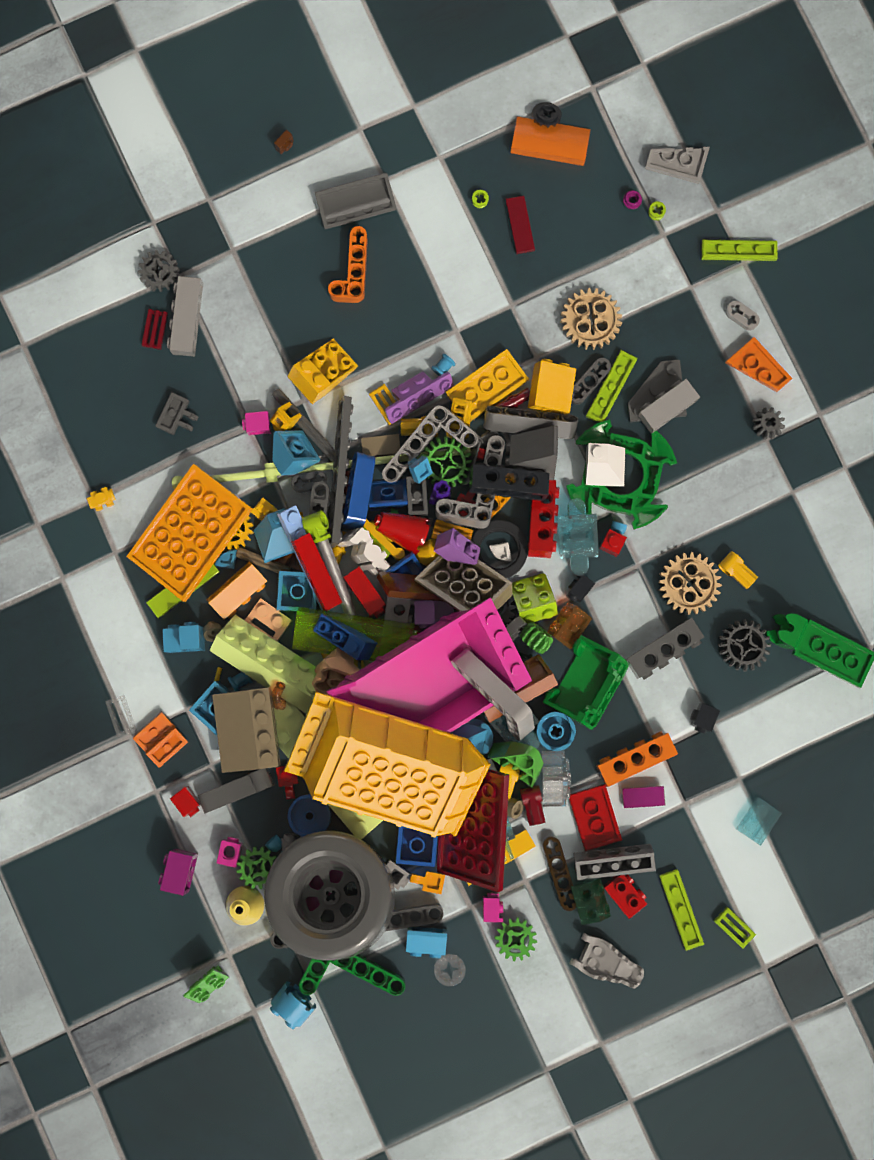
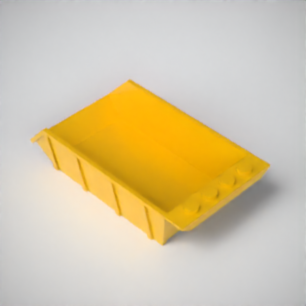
[284,691,491,838]

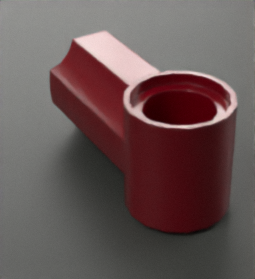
[520,785,546,826]

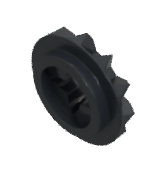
[532,102,562,128]

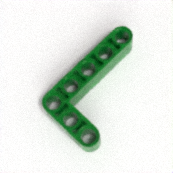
[299,954,406,996]

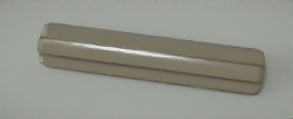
[236,548,291,573]

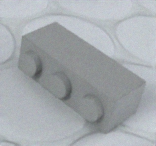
[638,379,700,434]

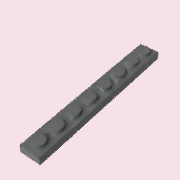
[327,396,354,548]

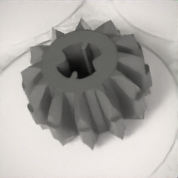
[752,407,785,440]

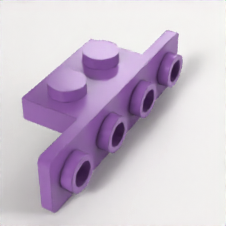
[385,372,454,424]

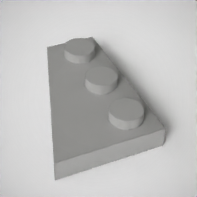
[645,147,710,184]

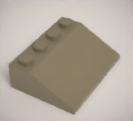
[415,555,512,611]
[212,687,281,773]

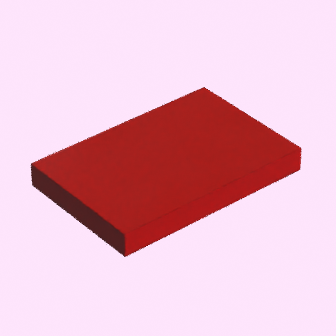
[568,784,622,851]

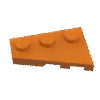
[725,337,793,392]

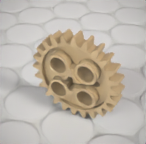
[561,288,622,350]
[658,552,722,615]

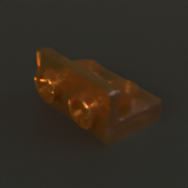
[547,603,592,650]

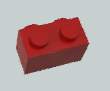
[602,874,647,919]

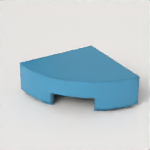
[215,550,237,569]

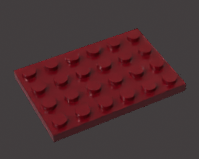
[437,769,509,892]

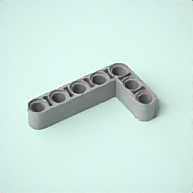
[382,406,479,483]
[435,435,505,529]
[451,649,535,741]

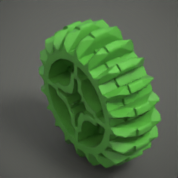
[421,436,472,487]

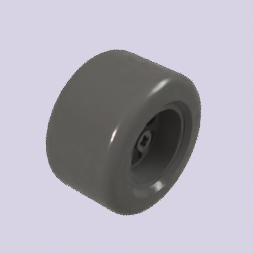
[264,831,395,960]

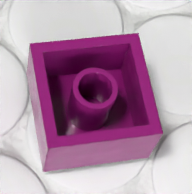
[158,849,198,896]

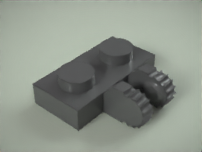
[156,392,199,435]

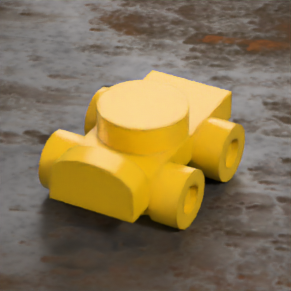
[87,487,116,511]

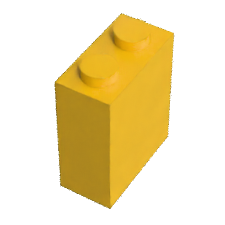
[528,359,576,414]

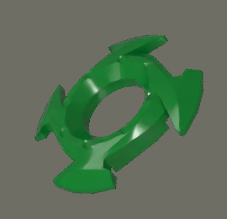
[566,420,677,530]

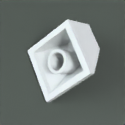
[585,443,625,486]

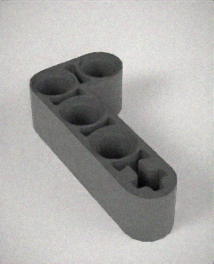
[198,768,275,814]

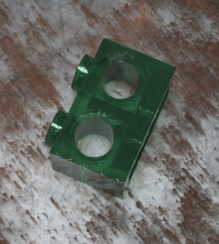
[571,878,611,925]

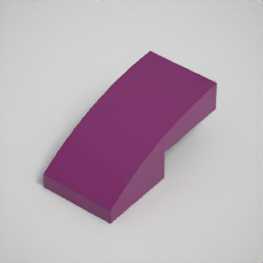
[623,786,666,808]

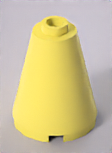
[225,886,264,925]

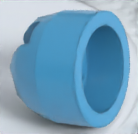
[611,521,627,535]
[265,835,282,852]

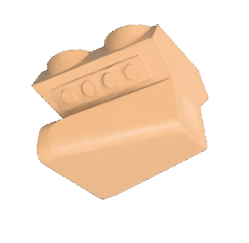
[312,647,359,695]

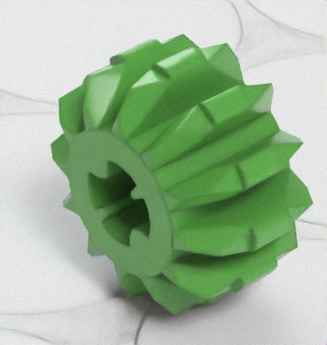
[520,622,553,654]

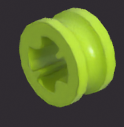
[472,190,489,208]
[648,201,666,221]

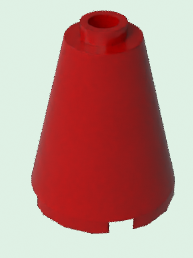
[373,512,429,555]

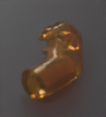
[272,682,286,710]

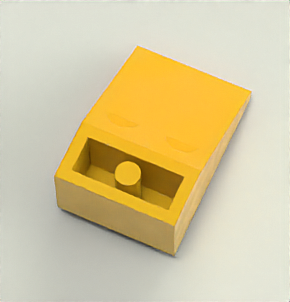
[287,338,358,404]

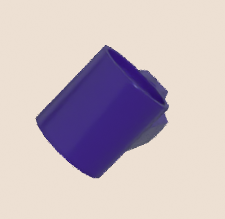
[429,480,452,509]

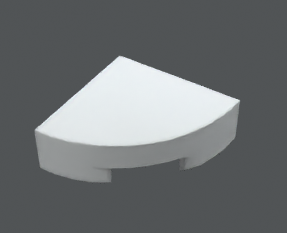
[489,542,512,562]

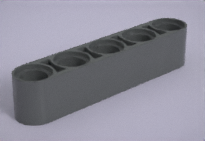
[483,406,578,439]

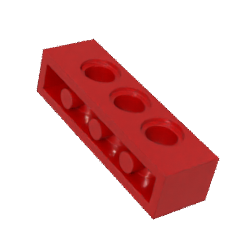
[528,480,560,558]

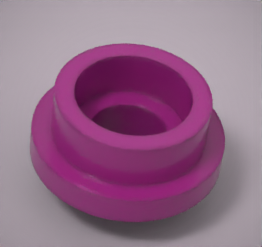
[623,190,642,209]

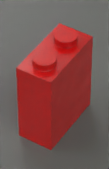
[343,566,386,619]

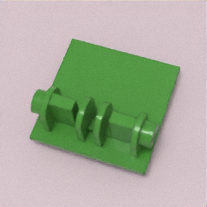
[183,965,229,1003]

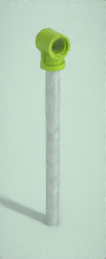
[302,511,375,666]

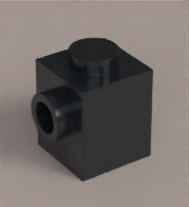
[690,703,720,734]

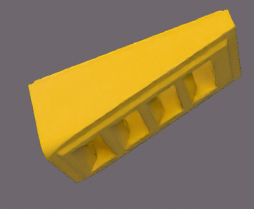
[446,397,472,439]

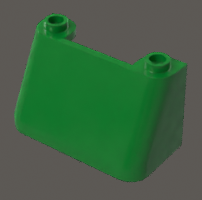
[543,635,629,730]

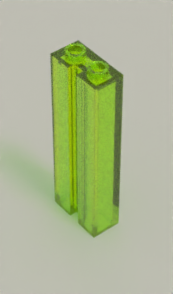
[292,607,418,661]

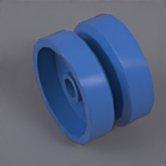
[288,794,332,837]

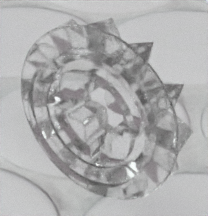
[434,954,465,986]

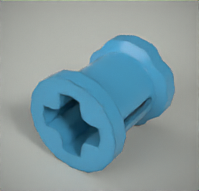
[431,353,456,376]
[228,672,253,692]

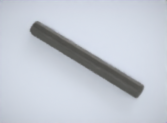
[272,388,335,462]

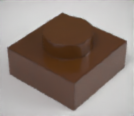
[274,130,294,154]

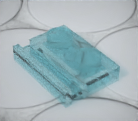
[736,797,782,846]

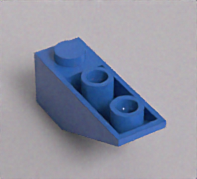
[313,613,377,660]

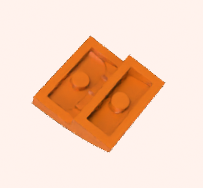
[133,711,188,768]

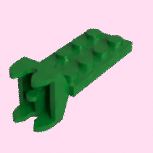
[765,614,874,688]

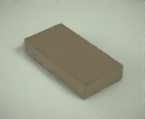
[361,434,400,457]

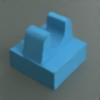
[408,456,433,484]

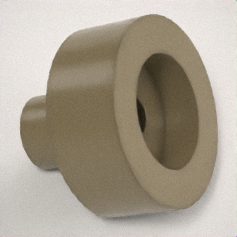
[203,621,222,642]
[507,798,524,819]

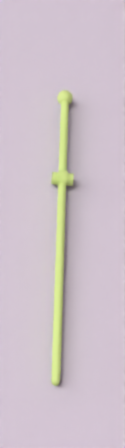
[172,447,471,490]

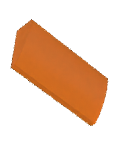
[511,117,590,166]

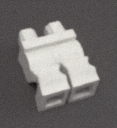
[338,528,390,575]

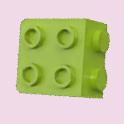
[512,573,558,624]

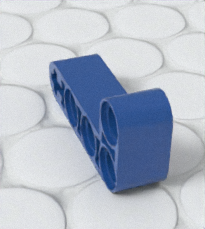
[341,452,375,530]

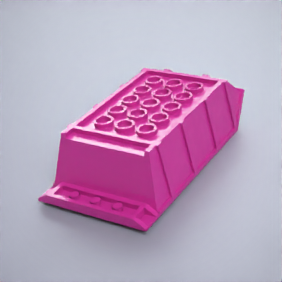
[327,598,532,733]

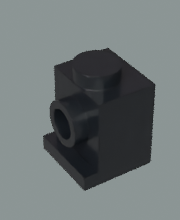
[566,572,595,603]

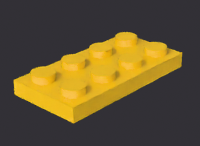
[445,349,529,422]

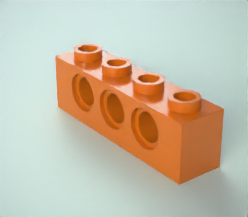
[596,731,678,787]

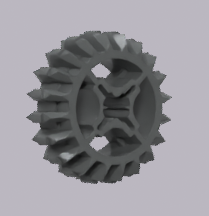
[718,619,771,672]

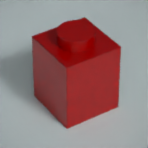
[599,529,627,557]
[170,786,201,818]

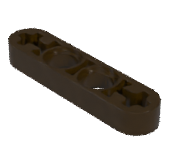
[543,836,578,911]

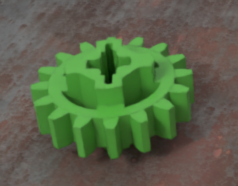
[237,846,277,889]
[494,917,537,961]

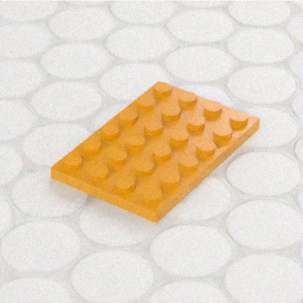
[126,464,253,602]

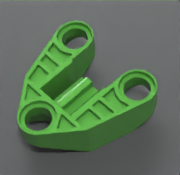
[487,741,544,787]

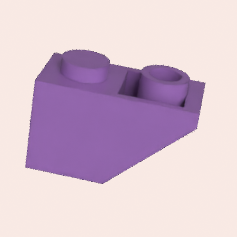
[434,528,480,565]

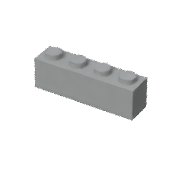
[167,276,203,357]

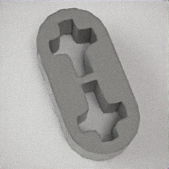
[726,301,760,331]

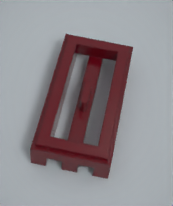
[142,309,168,350]

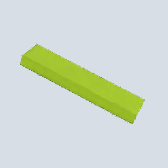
[701,240,778,261]
[586,350,638,423]
[146,564,220,618]
[659,869,704,951]

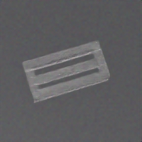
[105,695,137,738]

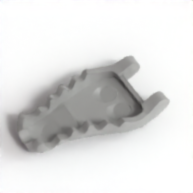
[569,933,644,989]

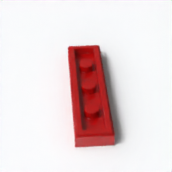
[291,533,343,612]

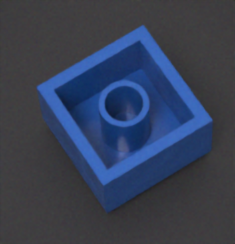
[396,826,438,867]

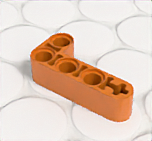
[328,226,368,303]

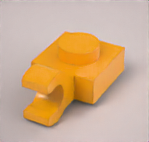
[410,871,445,894]

